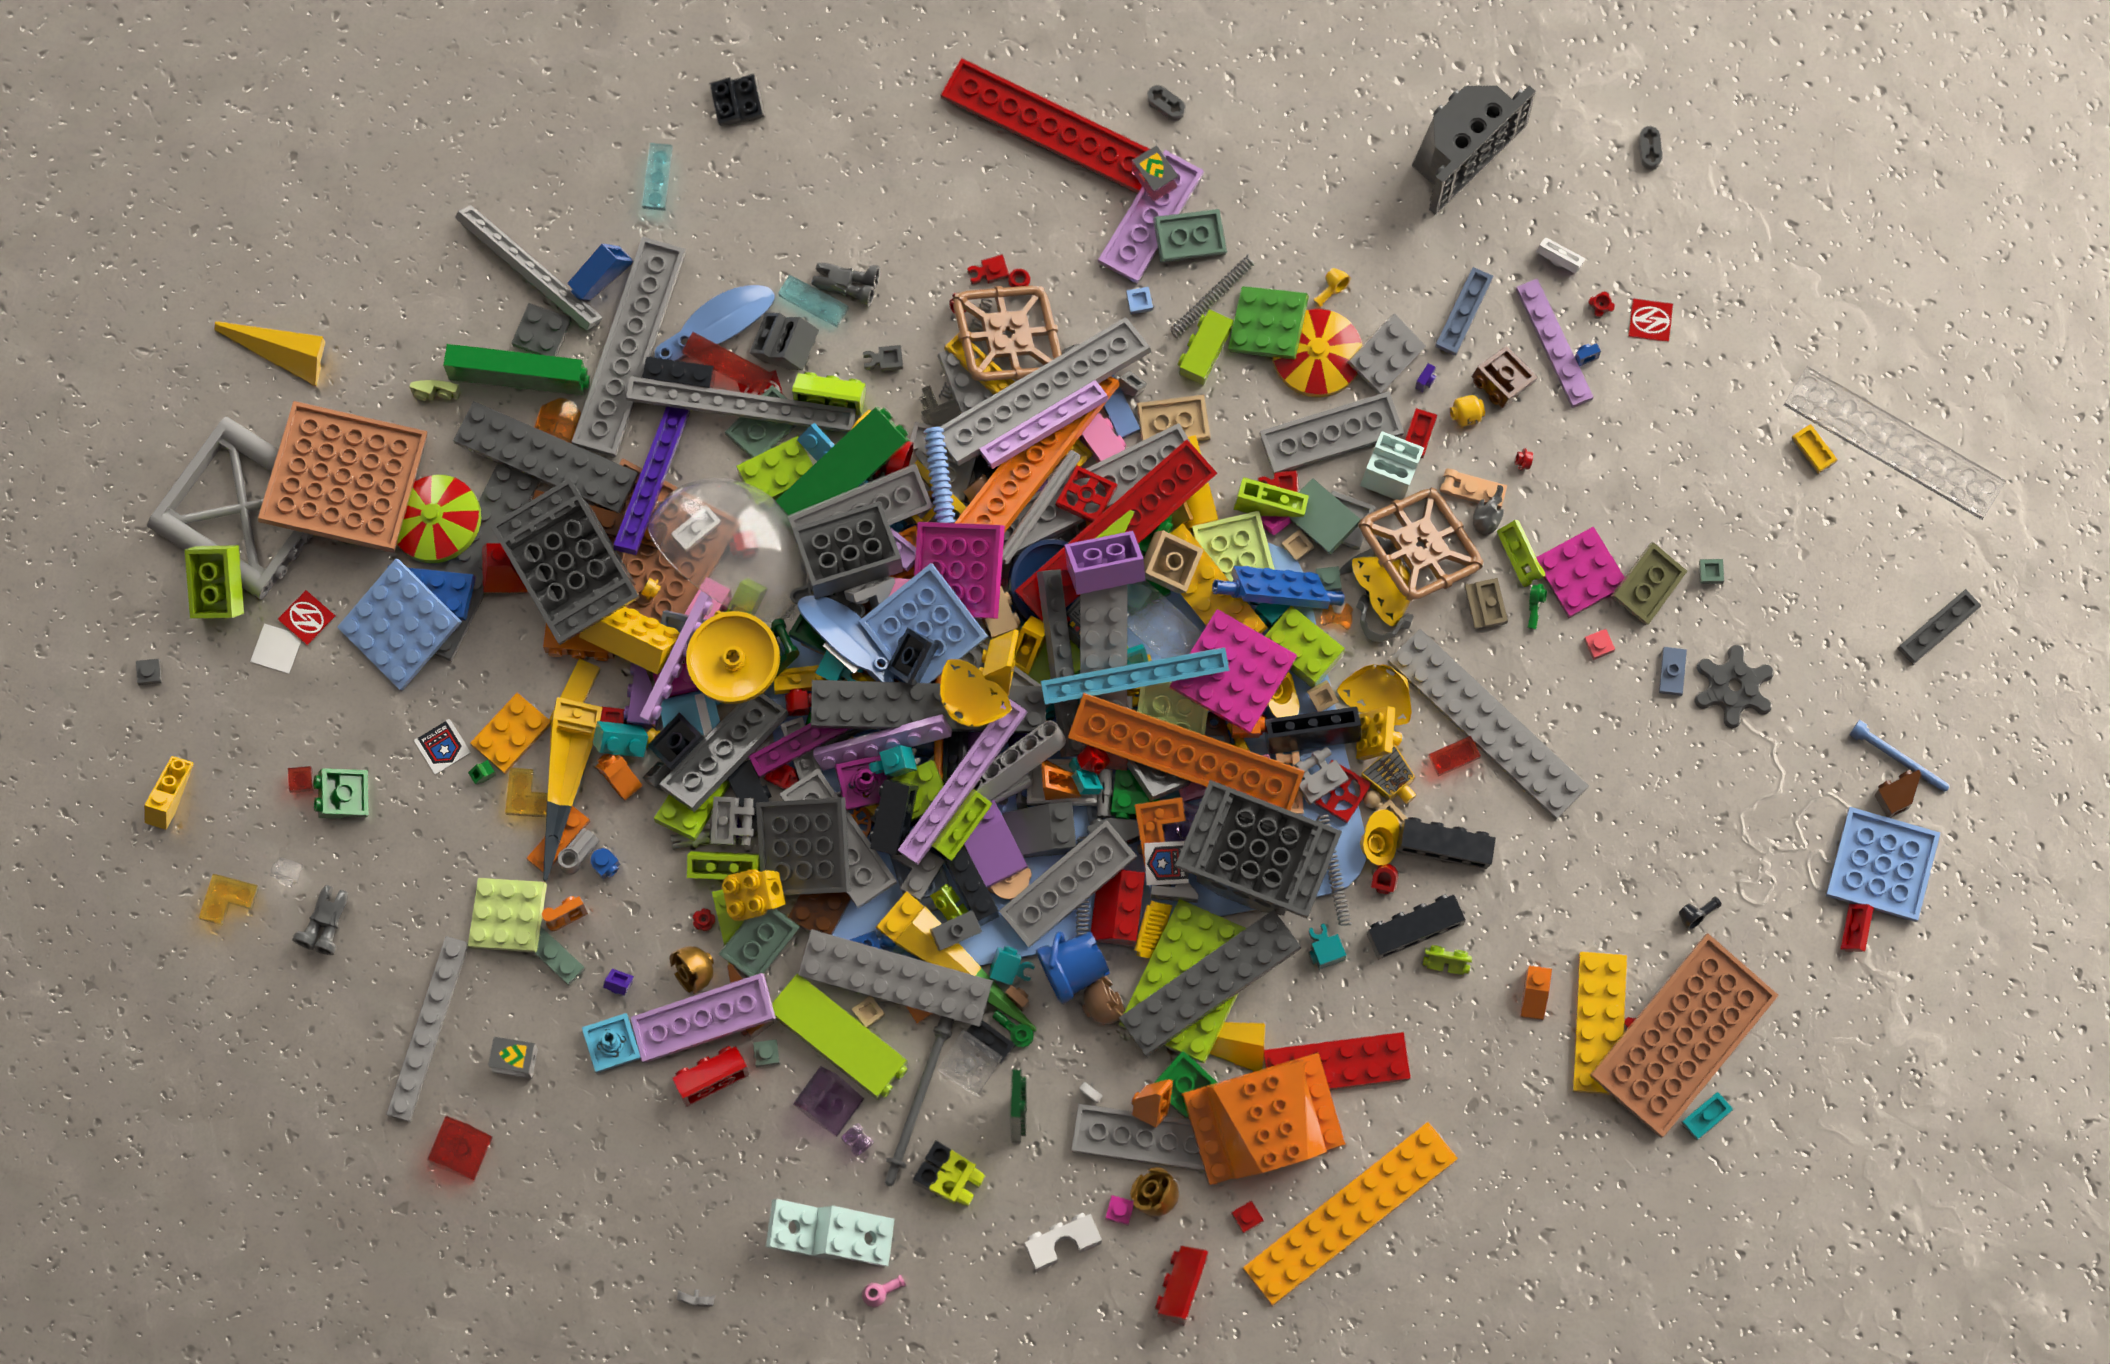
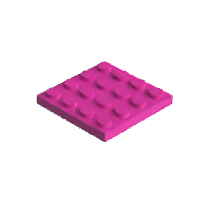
[914,522,1005,619]
[1169,609,1297,734]

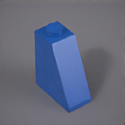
[567,244,634,300]

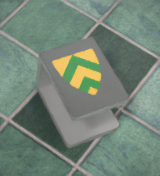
[488,1037,538,1079]

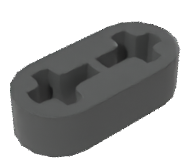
[1148,85,1185,121]
[1639,126,1662,170]

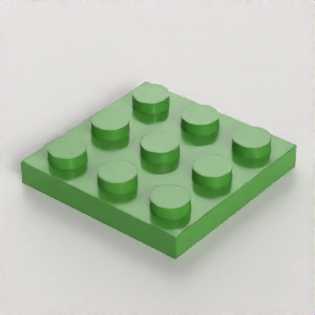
[1228,286,1309,359]

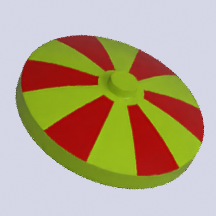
[397,475,481,563]

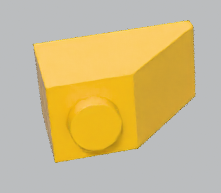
[1015,616,1046,674]

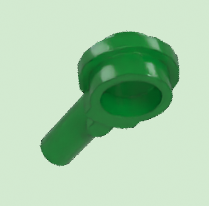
[1527,584,1547,630]
[992,1010,1034,1048]

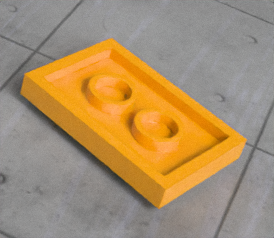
[470,692,551,774]

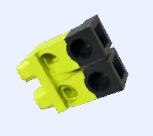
[913,1140,985,1207]

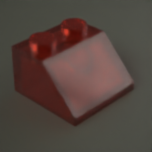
[427,1116,493,1181]

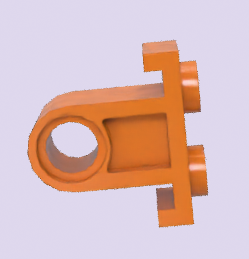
[595,754,643,801]

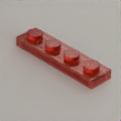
[682,332,773,395]

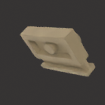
[1464,578,1508,630]

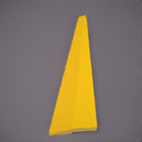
[214,321,325,386]
[1210,1022,1265,1071]

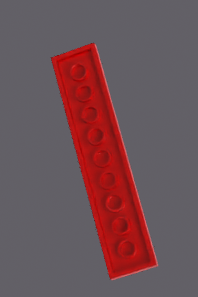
[941,58,1150,193]
[1014,439,1218,622]

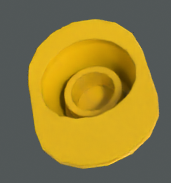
[1268,671,1300,718]
[1360,810,1400,865]

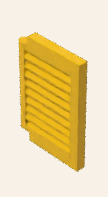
[1134,901,1172,958]

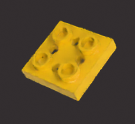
[1356,706,1402,761]

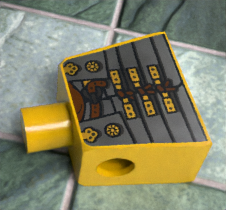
[1361,745,1416,804]

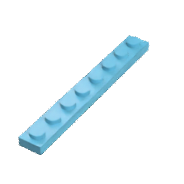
[1041,647,1229,704]

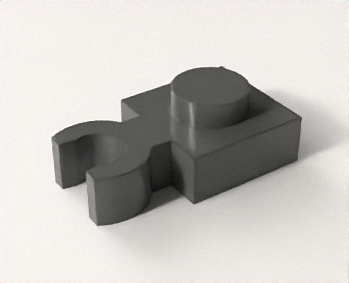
[863,345,903,371]

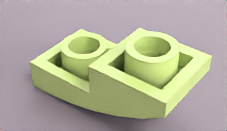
[409,380,461,401]

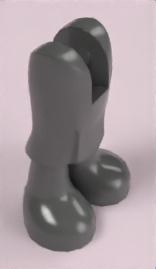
[811,262,880,306]
[292,885,348,955]

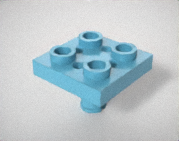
[582,1013,641,1073]

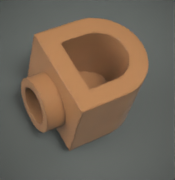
[963,474,989,502]

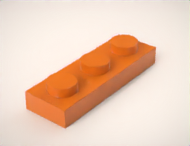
[527,806,590,872]

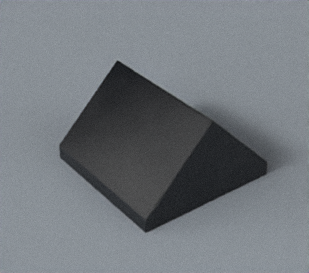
[886,627,939,685]
[647,712,705,771]

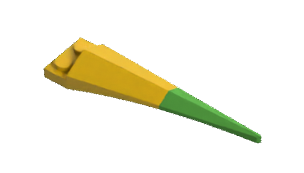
[875,891,1037,1031]

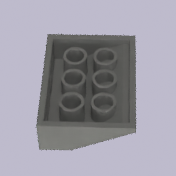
[792,501,903,599]

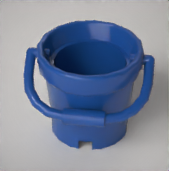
[1036,932,1110,1005]

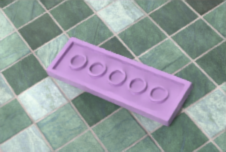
[1098,150,1204,284]
[631,973,776,1063]

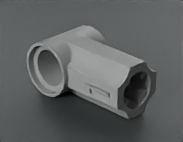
[558,828,599,874]

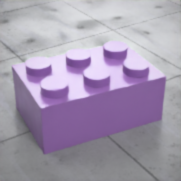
[1065,531,1146,594]

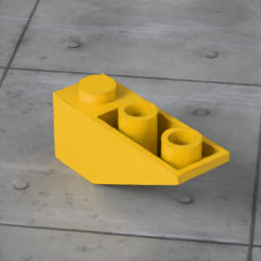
[144,756,194,830]

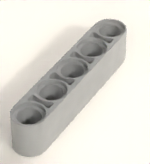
[973,721,1066,801]

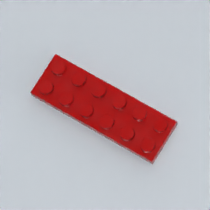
[1264,1032,1411,1090]

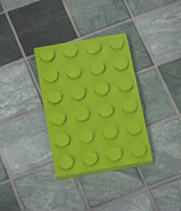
[1119,899,1246,1064]

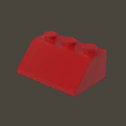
[1091,870,1145,947]
[672,1046,750,1107]
[1155,1246,1209,1326]

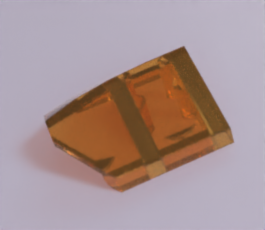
[534,398,581,444]

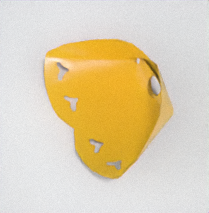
[1352,557,1417,627]
[940,659,1012,727]
[1337,664,1412,725]

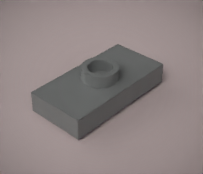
[929,910,982,951]

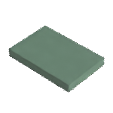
[1153,209,1227,262]
[725,385,797,458]
[1290,478,1361,555]
[719,908,800,977]

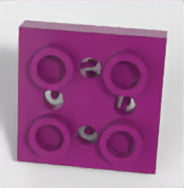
[835,755,887,811]

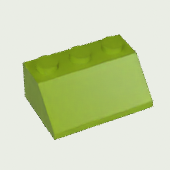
[792,372,866,416]

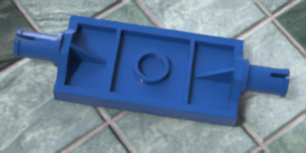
[1212,566,1345,609]

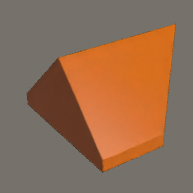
[1041,760,1081,800]

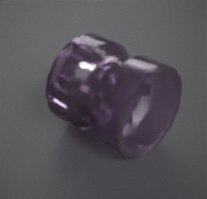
[841,1123,874,1157]

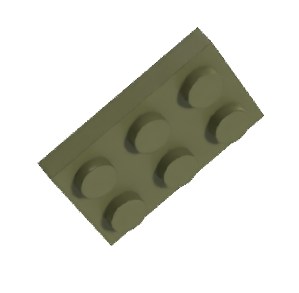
[1611,542,1687,625]

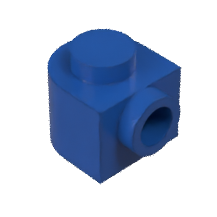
[591,848,620,880]

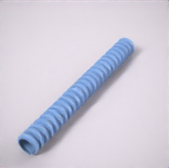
[923,427,956,523]

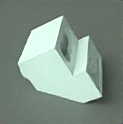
[1360,432,1424,500]

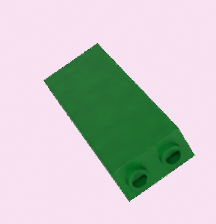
[443,344,590,396]
[776,407,910,516]

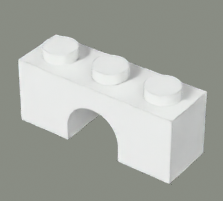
[1025,1213,1102,1272]

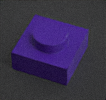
[1415,363,1437,393]
[603,969,634,996]

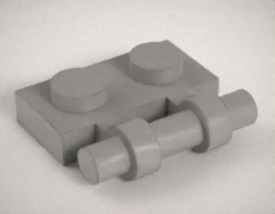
[1294,747,1349,805]
[711,797,755,846]

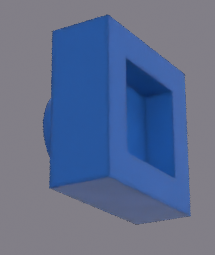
[1575,343,1601,366]

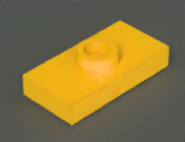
[1791,424,1838,474]

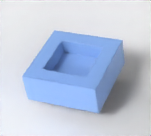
[1126,287,1153,315]

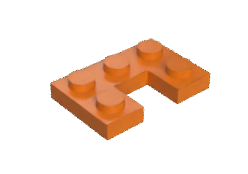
[1135,797,1186,871]

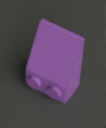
[964,800,1028,888]

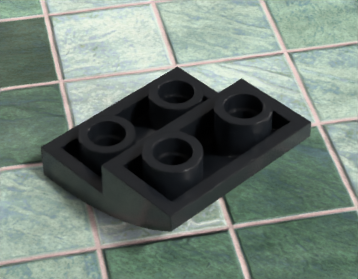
[709,73,765,125]

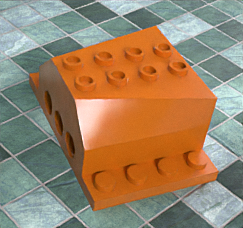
[1182,1053,1345,1185]

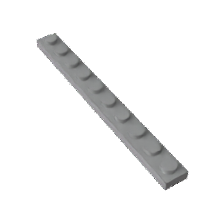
[626,376,856,433]

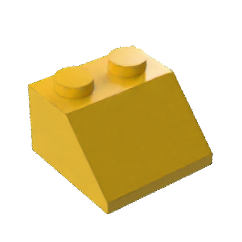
[979,630,1019,695]

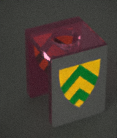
[1132,145,1178,201]

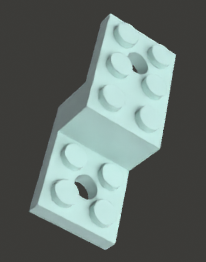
[766,1199,895,1267]

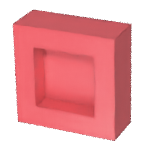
[1584,629,1615,660]

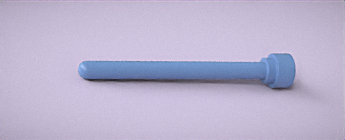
[1849,720,1949,792]

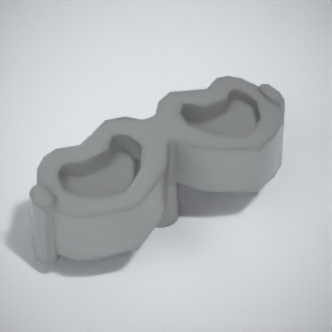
[677,1289,715,1307]

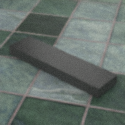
[1897,589,1982,665]

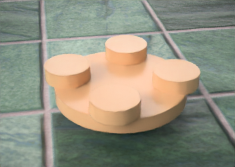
[987,868,1032,901]

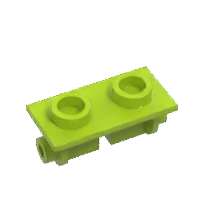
[930,884,969,921]
[1422,945,1472,976]

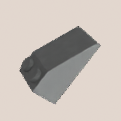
[1002,801,1076,858]

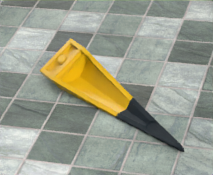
[543,697,602,882]

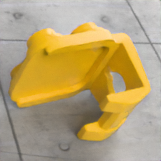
[722,869,786,921]

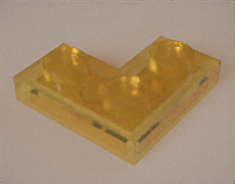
[505,768,547,817]
[199,874,259,926]

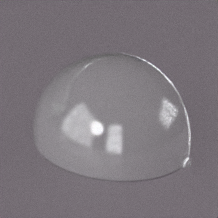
[648,478,807,623]

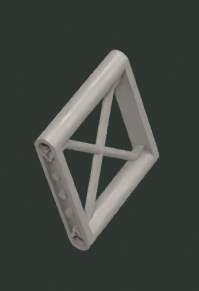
[147,417,313,599]

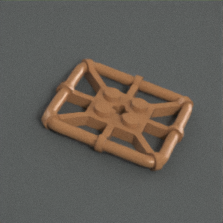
[953,286,1062,381]
[1358,487,1484,601]

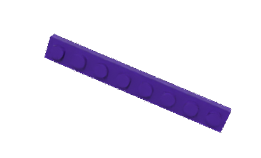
[614,406,690,555]

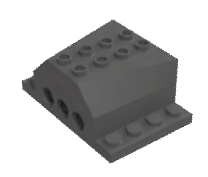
[1412,85,1536,215]
[490,478,640,645]
[1175,780,1342,919]

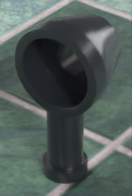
[1679,896,1722,930]

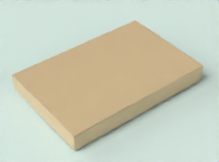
[1136,395,1211,441]

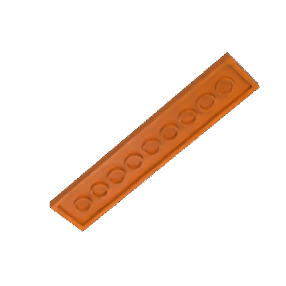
[955,376,1120,533]
[1068,693,1305,811]

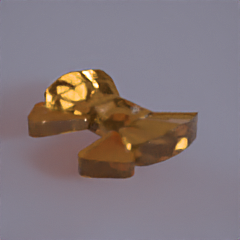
[1321,603,1353,630]

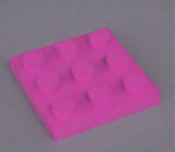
[1536,526,1625,618]

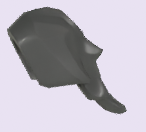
[1473,485,1504,535]

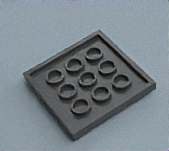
[756,797,851,895]

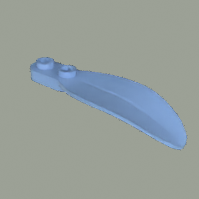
[655,285,775,361]
[797,596,906,683]

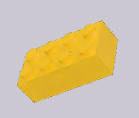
[579,607,680,674]

